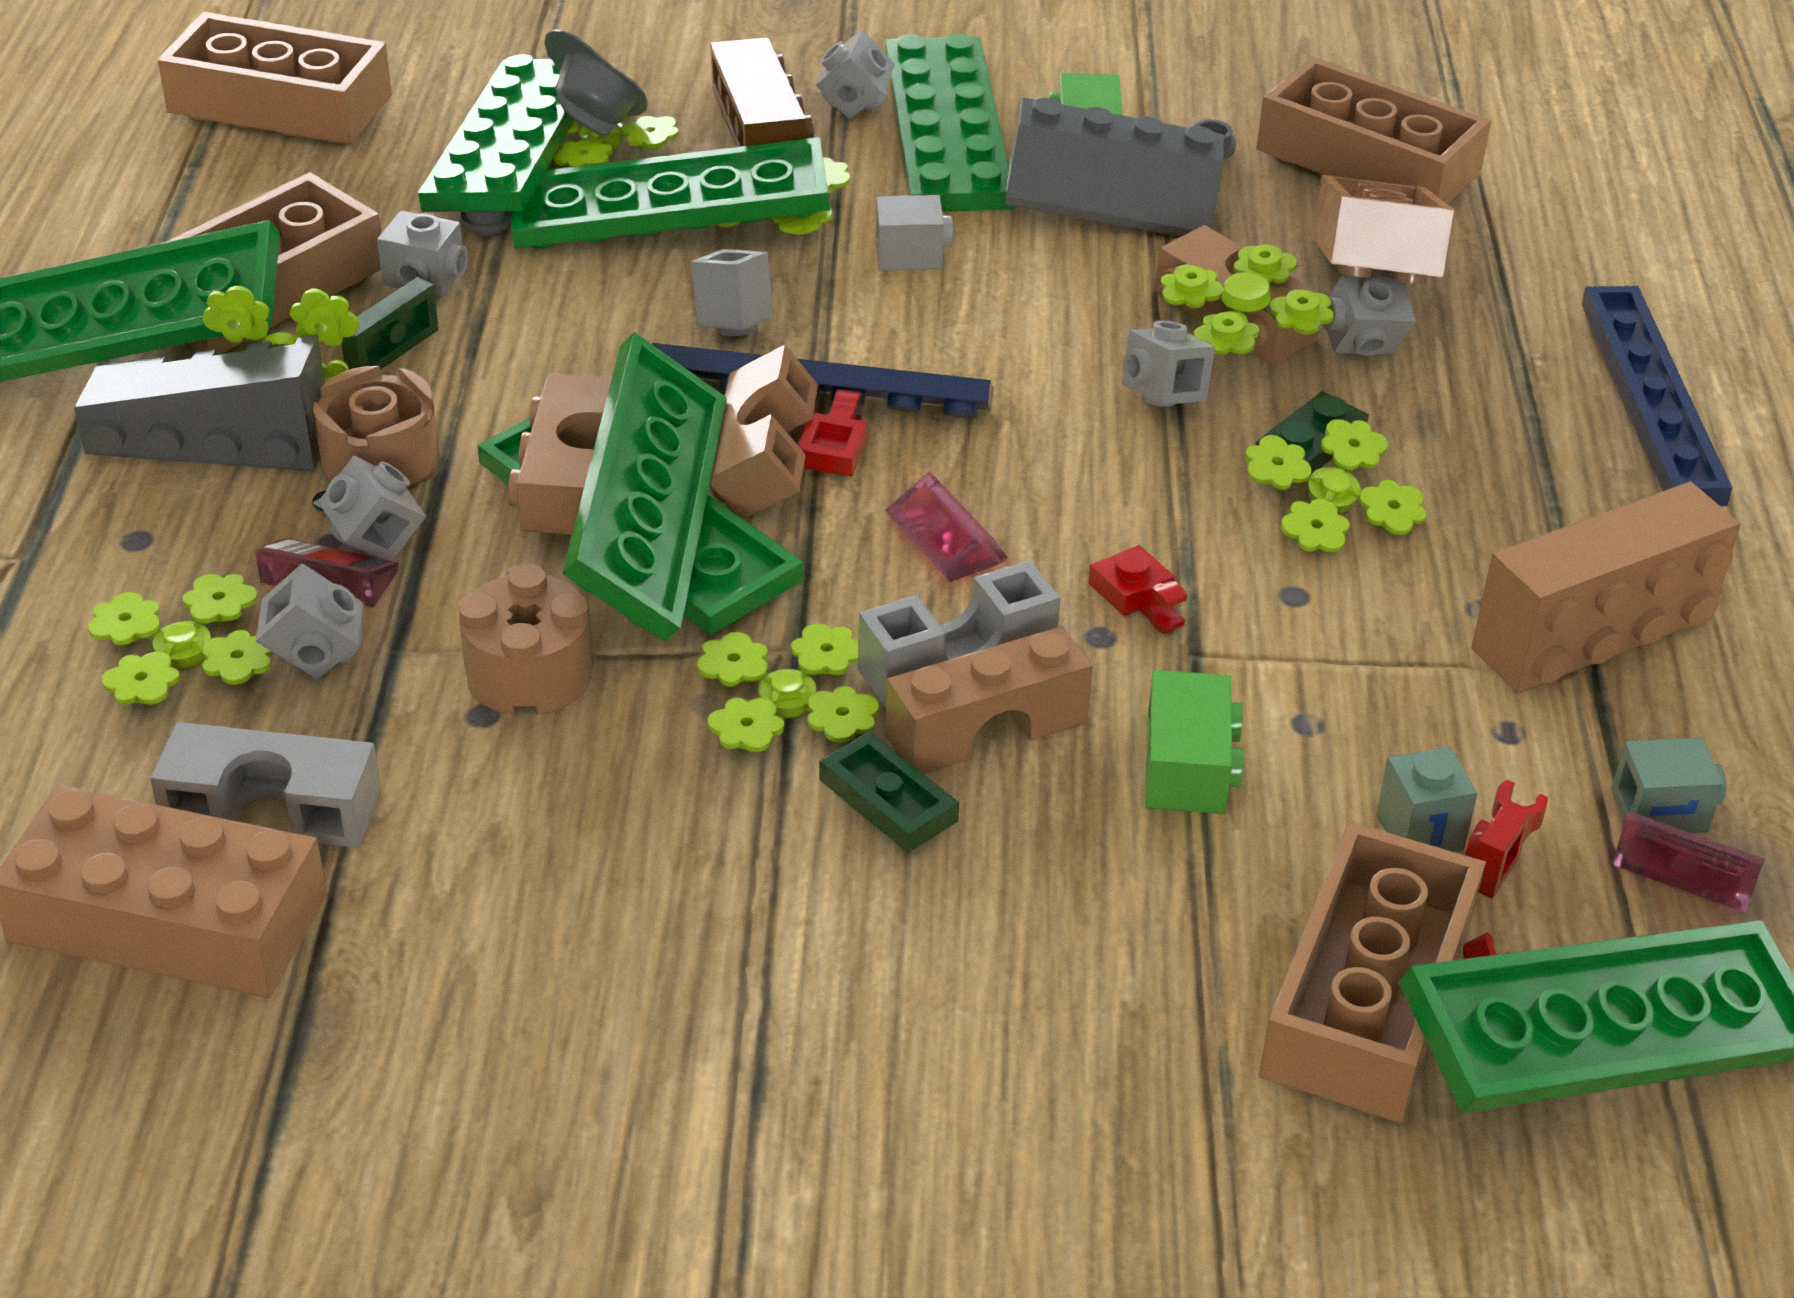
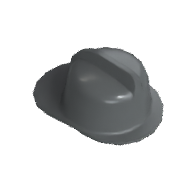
[544,29,648,137]

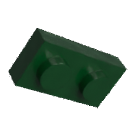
[341,277,439,370]
[1255,391,1369,484]
[819,731,959,853]

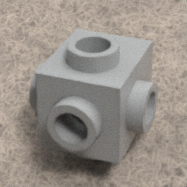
[815,29,895,119]
[377,211,468,297]
[1322,275,1416,356]
[1121,321,1215,407]
[318,456,426,563]
[256,564,363,680]

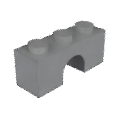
[858,560,1061,709]
[150,722,381,848]

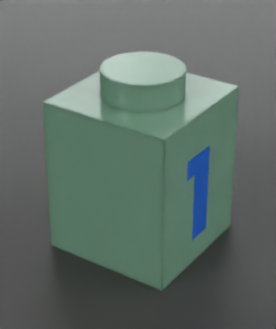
[1612,738,1726,836]
[1376,747,1478,852]

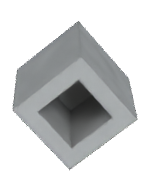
[875,195,953,270]
[691,249,773,336]

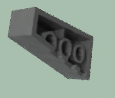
[74,335,325,471]

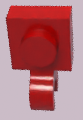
[798,389,868,477]
[1089,545,1187,634]
[1465,780,1548,899]

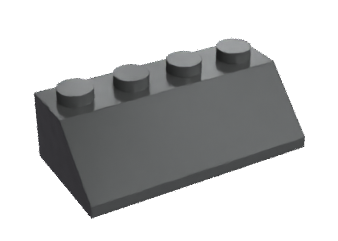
[1005,97,1224,237]

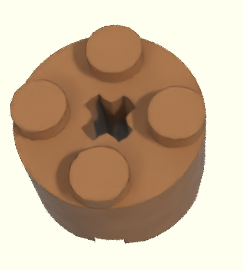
[313,366,440,487]
[458,563,593,715]

